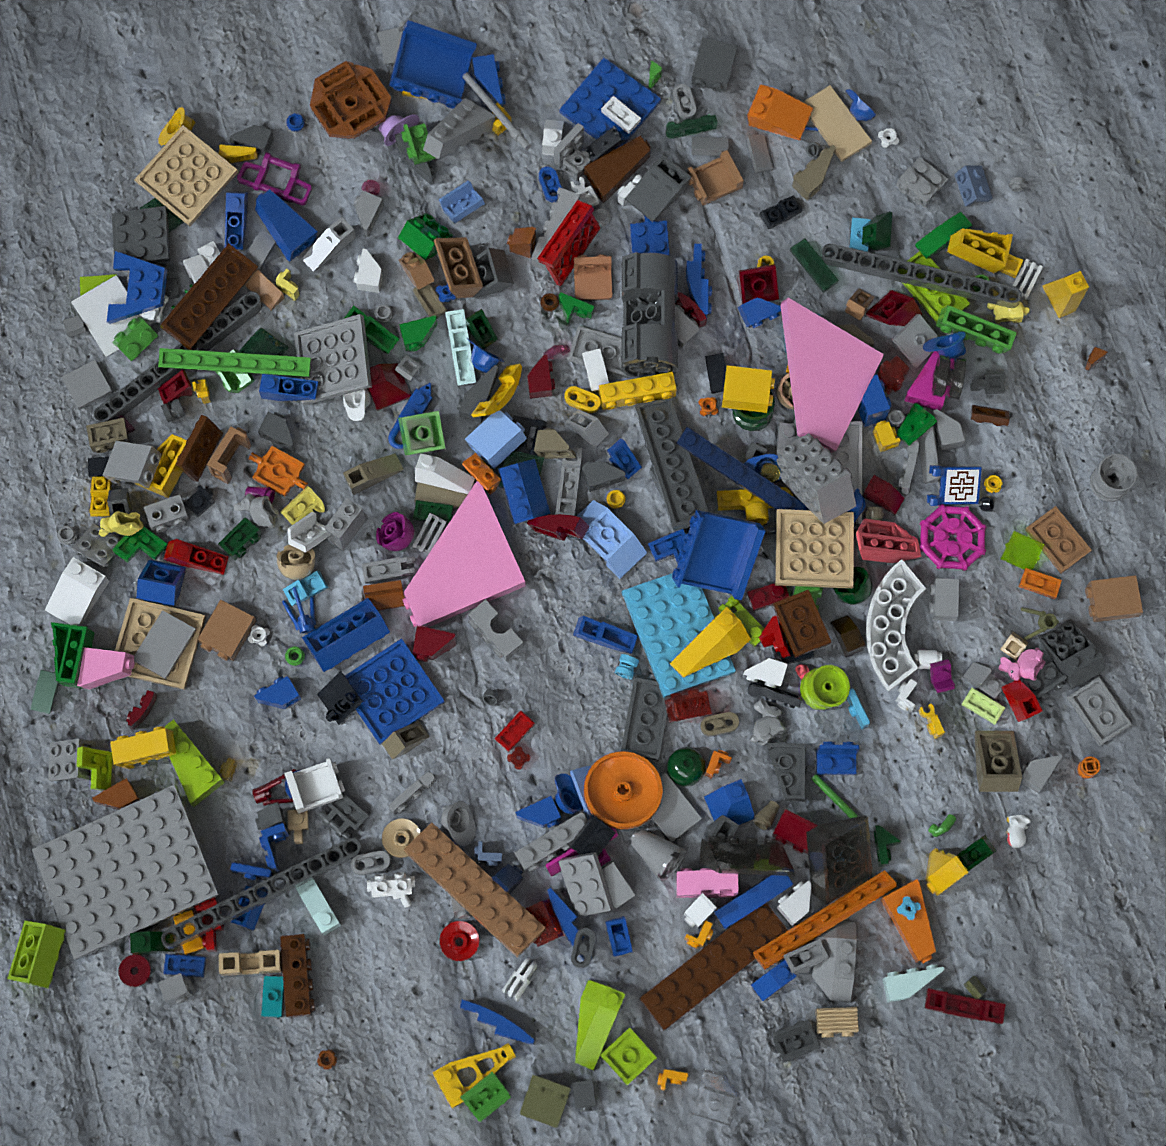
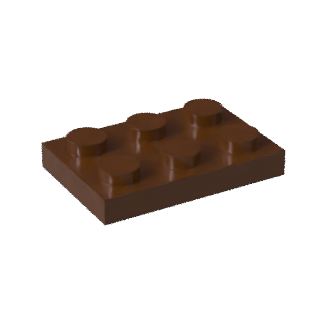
[175,415,223,482]
[772,589,832,658]

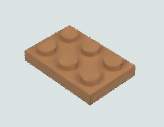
[1025,506,1092,574]

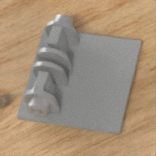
[377,21,406,65]
[72,523,121,569]

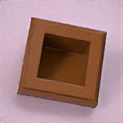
[1085,347,1108,370]

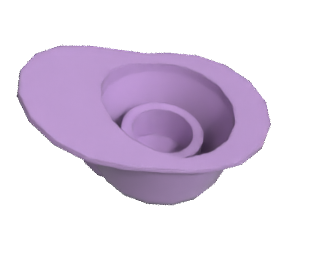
[378,114,419,146]

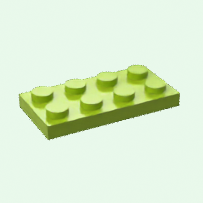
[898,251,970,323]

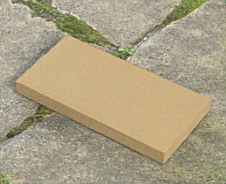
[803,85,872,162]

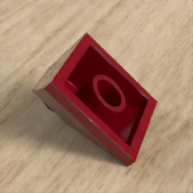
[865,290,923,326]
[368,363,411,411]
[413,625,457,662]

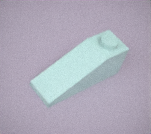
[296,879,341,936]

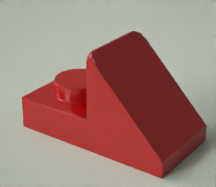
[759,615,790,658]

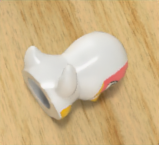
[1006,815,1031,848]

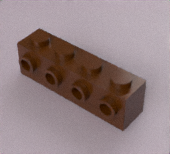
[280,934,315,1018]

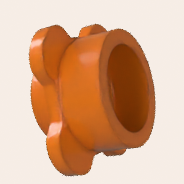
[698,397,718,416]

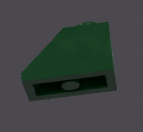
[862,211,893,251]
[130,931,175,955]

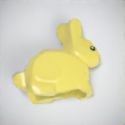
[987,290,1030,324]
[99,511,144,537]

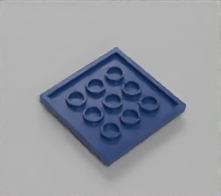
[559,58,661,149]
[345,638,445,745]

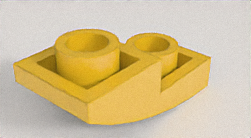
[90,477,112,516]

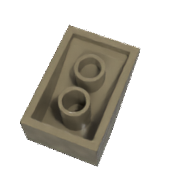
[974,731,1022,792]

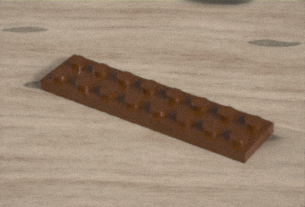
[639,903,788,1030]

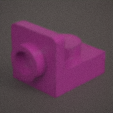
[930,659,955,693]

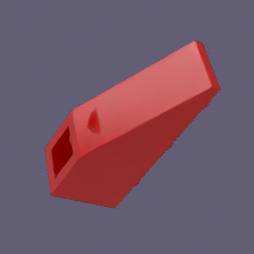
[163,539,229,575]

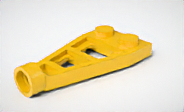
[432,1043,516,1109]

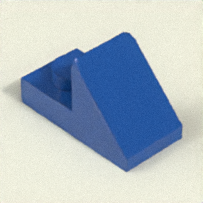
[607,438,642,479]
[605,916,633,957]

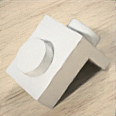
[895,679,917,712]

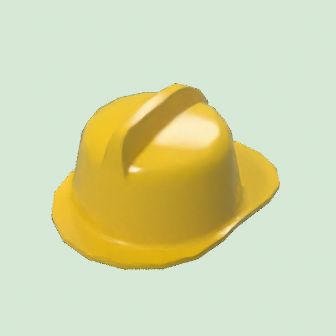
[158,107,195,146]

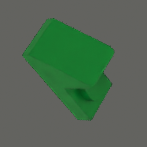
[559,292,594,324]

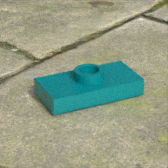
[261,976,284,1018]

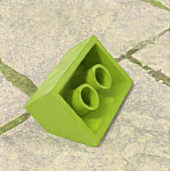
[7,921,65,989]

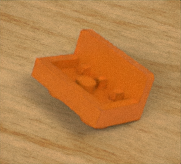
[462,453,501,495]

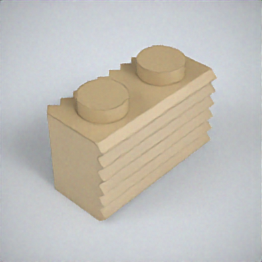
[815,1007,859,1038]

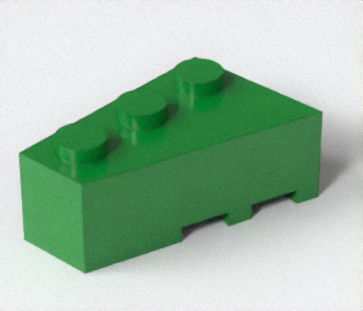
[51,622,95,689]

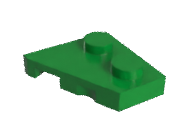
[896,403,937,446]

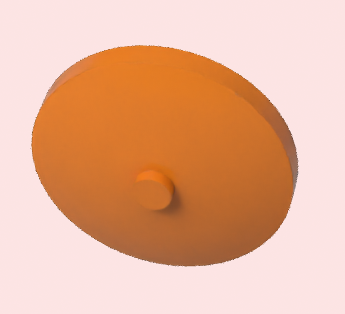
[584,752,663,829]

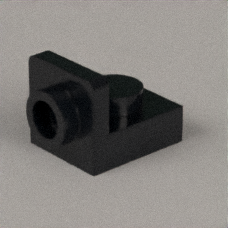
[184,485,215,517]

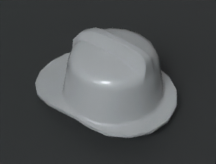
[441,801,476,846]

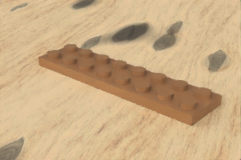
[404,823,545,958]

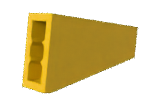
[1042,271,1089,318]

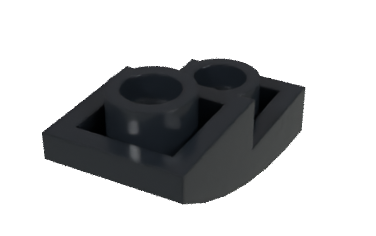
[759,195,803,230]
[705,353,726,394]

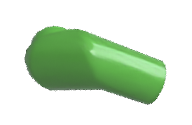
[928,814,956,837]

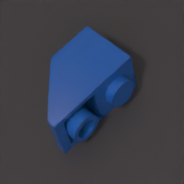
[737,297,781,328]
[254,676,301,709]

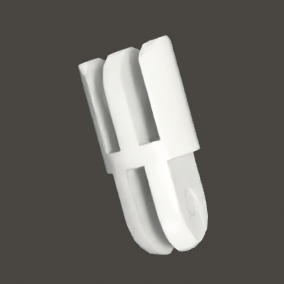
[502,958,537,1002]

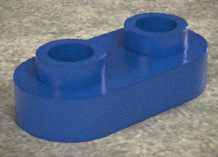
[538,167,562,203]

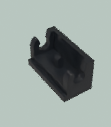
[584,126,626,162]

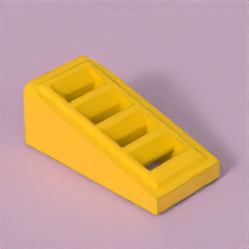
[218,145,258,164]

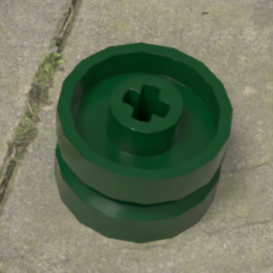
[732,390,775,431]

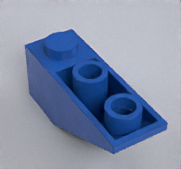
[472,54,506,108]
[225,191,248,250]
[259,374,318,401]

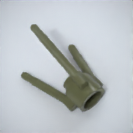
[1021,607,1059,640]

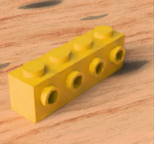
[598,372,676,410]

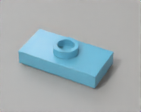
[849,217,871,252]
[847,688,870,729]

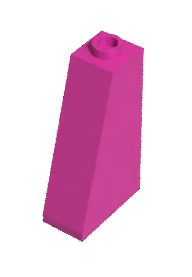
[904,351,956,411]

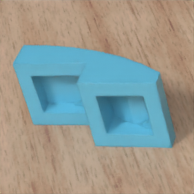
[283,570,328,606]

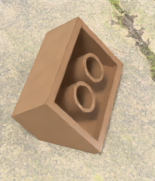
[434,237,483,298]

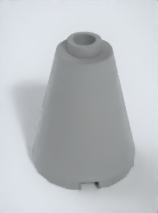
[631,829,686,882]

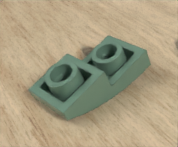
[31,670,59,714]

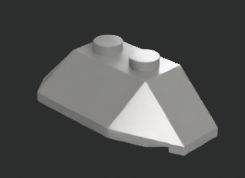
[812,921,857,1002]

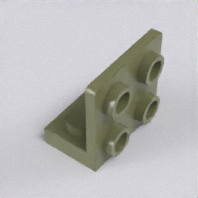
[520,1074,571,1128]

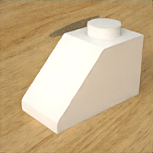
[542,119,564,155]
[684,893,717,929]

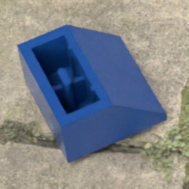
[858,375,891,427]

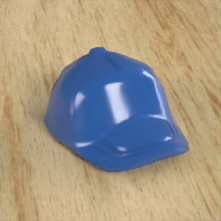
[845,89,876,121]
[554,773,583,814]

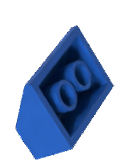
[498,459,551,524]

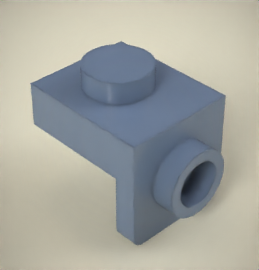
[474,841,502,867]

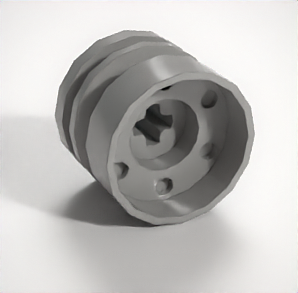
[1090,454,1138,502]

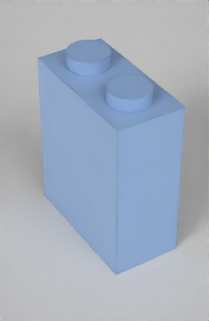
[465,410,527,469]

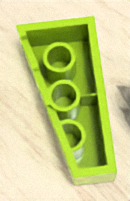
[164,719,224,807]

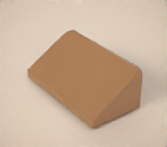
[245,269,284,310]

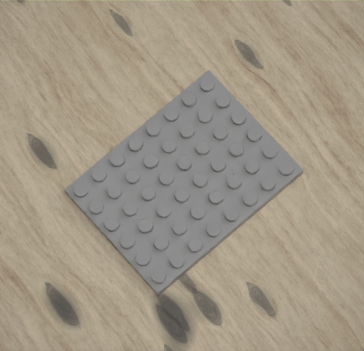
[32,784,220,959]

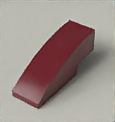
[527,514,589,541]

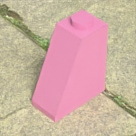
[77,648,135,689]

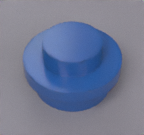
[286,113,305,132]

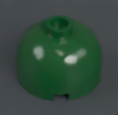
[833,566,873,605]
[667,747,706,787]

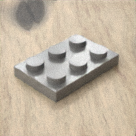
[558,852,614,917]

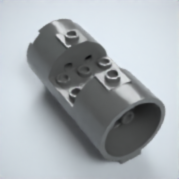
[621,252,678,378]

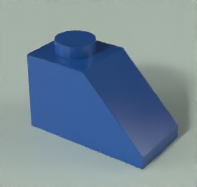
[515,796,561,829]
[751,960,796,1002]

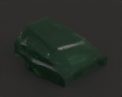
[239,328,289,356]

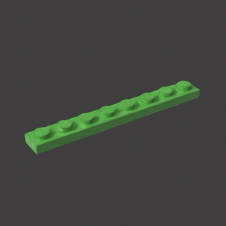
[158,348,311,377]

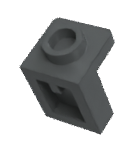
[742,442,769,464]

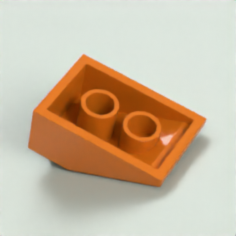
[747,84,813,140]

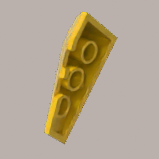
[670,607,751,678]
[925,848,968,896]

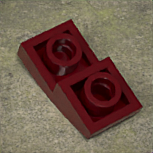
[675,292,707,328]
[126,690,157,730]

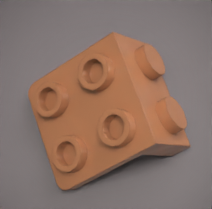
[574,255,612,300]

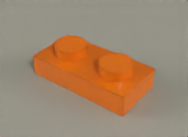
[1019,568,1062,599]

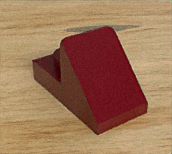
[158,370,192,404]

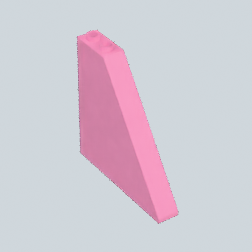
[781,298,884,453]
[402,481,526,628]

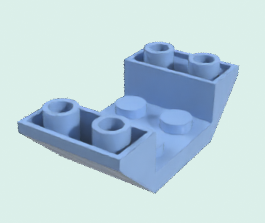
[577,500,647,579]

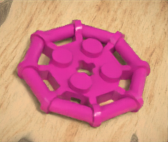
[919,504,987,571]

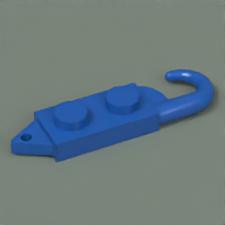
[388,383,432,449]

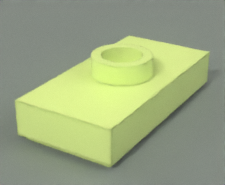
[961,688,1005,725]

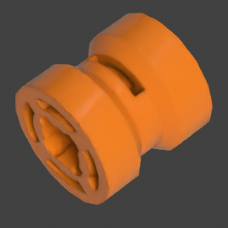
[1077,756,1100,779]

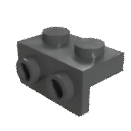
[772,1019,820,1063]

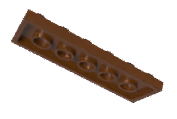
[160,243,258,350]

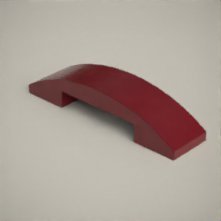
[924,988,1006,1024]

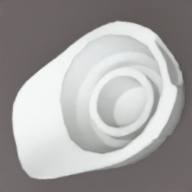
[343,389,371,421]

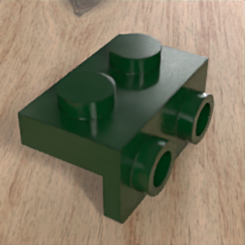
[218,517,262,561]

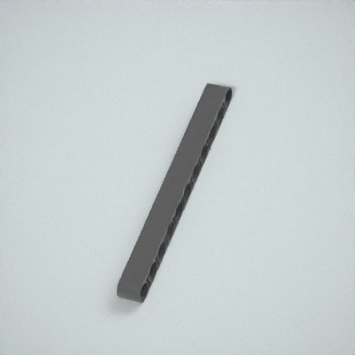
[821,243,1022,308]
[94,292,262,423]
[162,838,361,950]

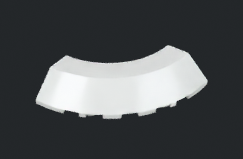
[866,559,926,692]

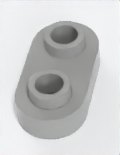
[673,84,696,120]
[351,851,391,875]

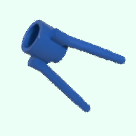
[282,587,317,634]

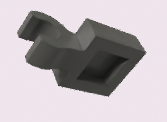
[970,373,1005,394]

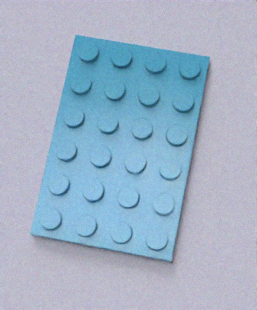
[621,573,736,698]

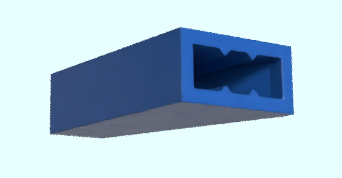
[255,189,318,262]

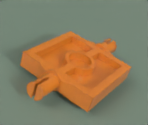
[249,446,308,497]

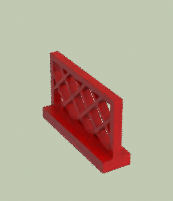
[537,200,600,286]

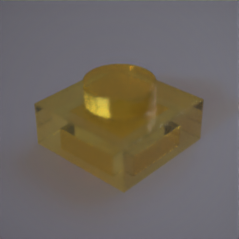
[220,758,238,782]

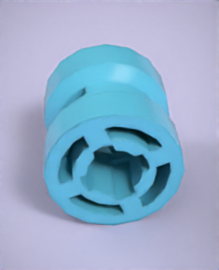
[614,654,639,680]

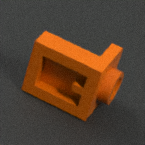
[704,750,732,778]

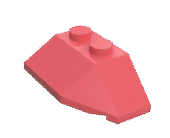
[856,519,921,563]

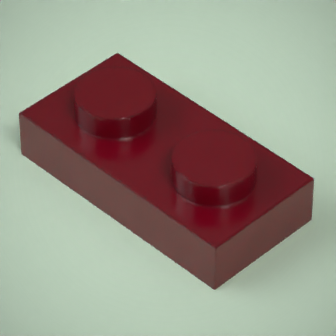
[747,583,789,611]

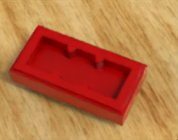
[494,710,535,752]

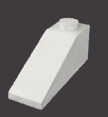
[415,453,475,494]

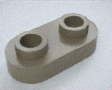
[700,712,739,737]

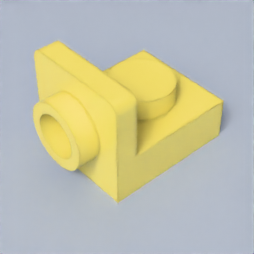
[276,268,300,301]

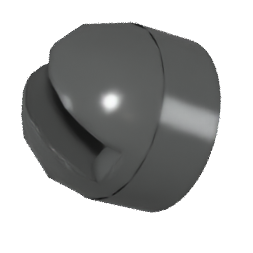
[807,142,823,157]
[482,689,499,706]

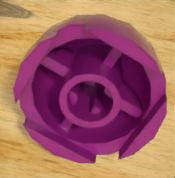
[376,512,414,551]

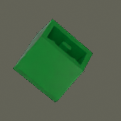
[398,213,453,260]

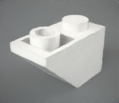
[354,249,383,293]
[743,658,788,688]
[777,880,811,926]

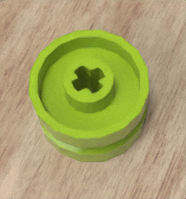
[800,665,850,710]

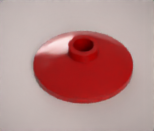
[439,921,479,961]

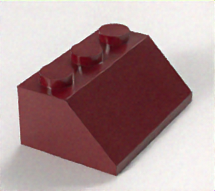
[772,809,839,863]

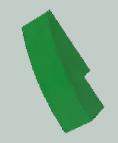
[915,212,972,259]
[343,306,399,354]

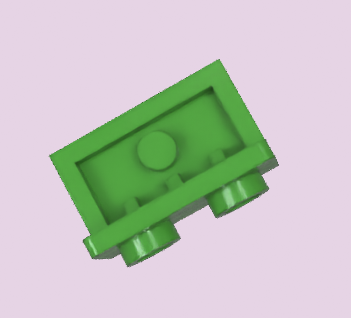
[112,317,159,361]
[215,349,255,393]
[461,1072,511,1122]

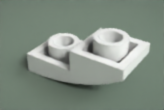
[183,254,208,284]
[582,349,609,392]

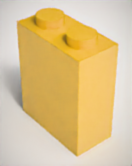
[722,365,775,413]

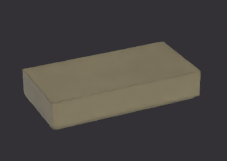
[412,284,448,319]

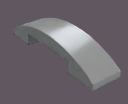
[555,447,583,516]

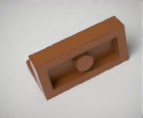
[363,580,405,611]

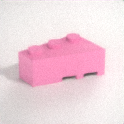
[676,868,738,898]

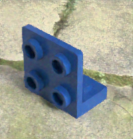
[816,741,859,775]
[259,823,290,873]

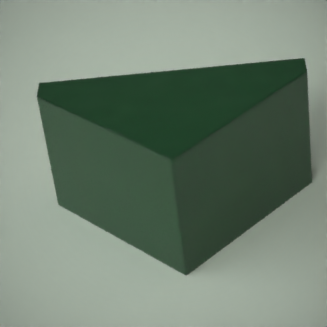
[466,309,498,349]

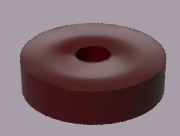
[118,955,152,988]

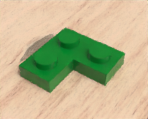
[113,527,168,563]

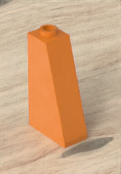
[881,879,936,964]

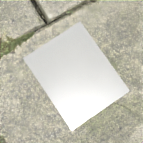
[72,275,143,357]

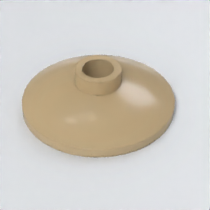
[382,819,421,858]

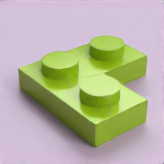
[76,747,112,791]

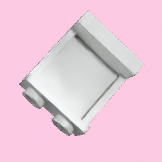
[284,758,345,813]

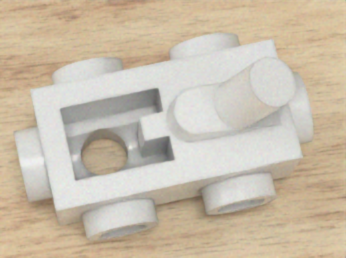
[367,872,415,908]

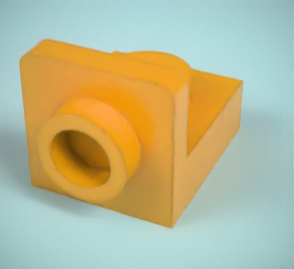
[657,1069,688,1090]

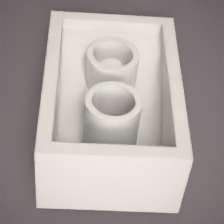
[45,557,110,626]

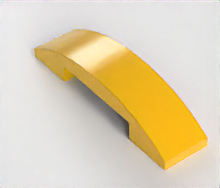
[471,364,522,417]

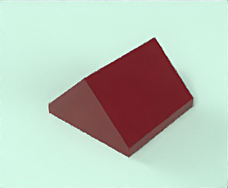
[737,264,779,304]

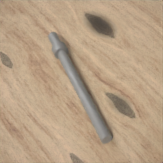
[463,73,531,150]

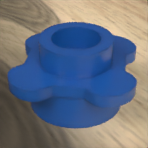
[436,283,456,303]

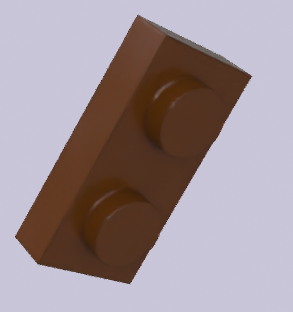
[970,405,1010,426]

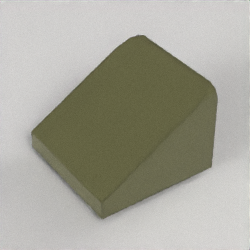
[964,976,987,999]

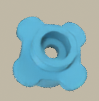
[897,896,921,920]

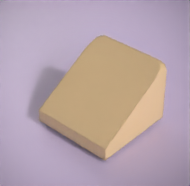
[1000,632,1028,660]

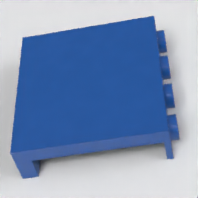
[389,20,477,109]
[672,510,765,600]

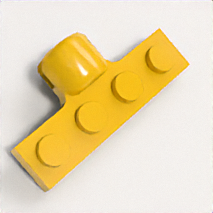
[716,487,794,526]

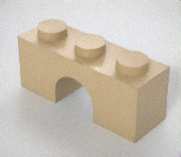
[219,950,282,976]

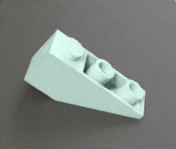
[883,964,944,1003]

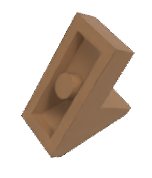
[845,288,875,320]

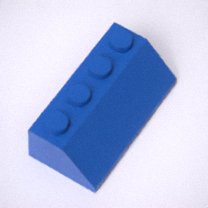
[302,598,390,672]

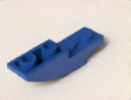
[686,244,712,318]

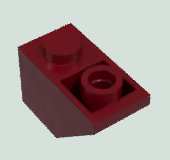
[527,355,555,399]

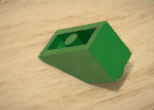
[399,315,437,352]

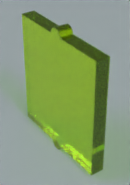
[1001,531,1045,570]

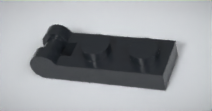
[748,682,802,708]

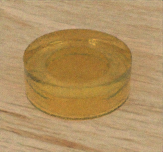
[760,463,780,483]

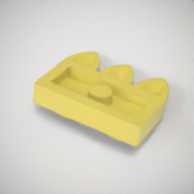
[280,486,325,525]

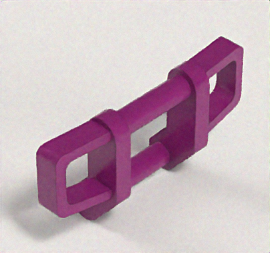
[237,152,312,206]

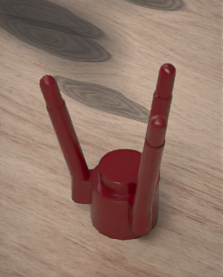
[252,769,296,806]

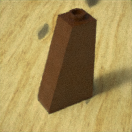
[584,135,651,203]

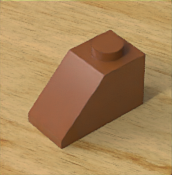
[507,227,536,258]
[92,778,140,810]

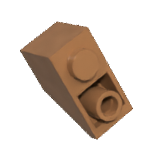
[398,251,435,290]

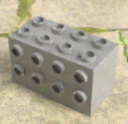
[777,433,856,524]

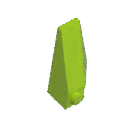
[575,980,625,1070]

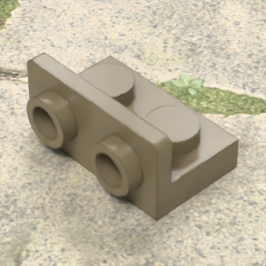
[86,418,130,453]

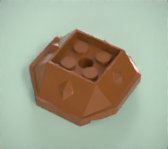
[310,61,392,139]

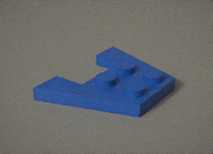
[106,251,168,324]

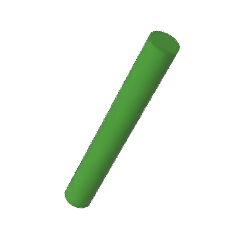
[811,774,858,821]

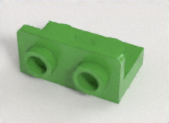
[401,123,436,165]

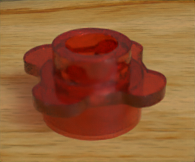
[507,746,530,770]

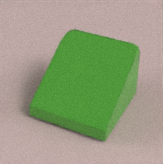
[649,61,662,89]

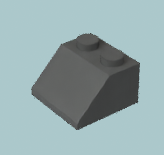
[473,248,514,298]

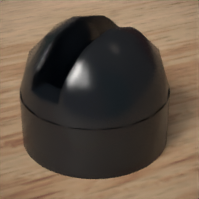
[979,496,994,512]

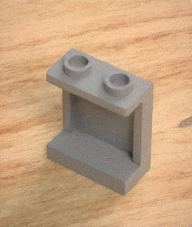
[103,441,162,488]
[325,498,366,551]

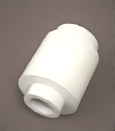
[913,650,942,669]

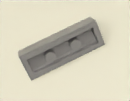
[917,426,941,484]

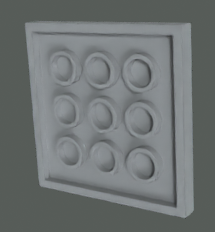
[294,314,372,405]

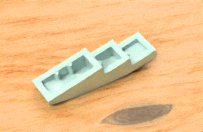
[445,309,476,385]

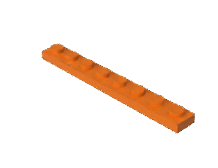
[753,870,897,969]

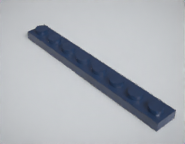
[676,427,810,511]

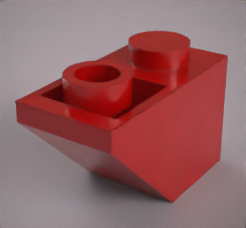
[1001,680,1042,722]

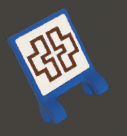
[927,465,982,506]

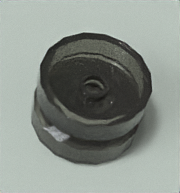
[932,355,966,400]

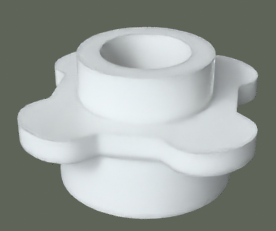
[878,128,899,148]
[248,625,270,646]

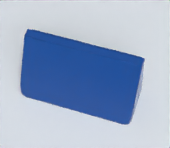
[231,885,268,930]

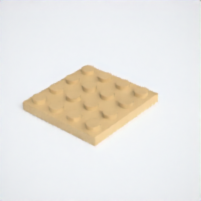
[134,125,239,227]
[775,509,854,589]
[115,598,206,690]

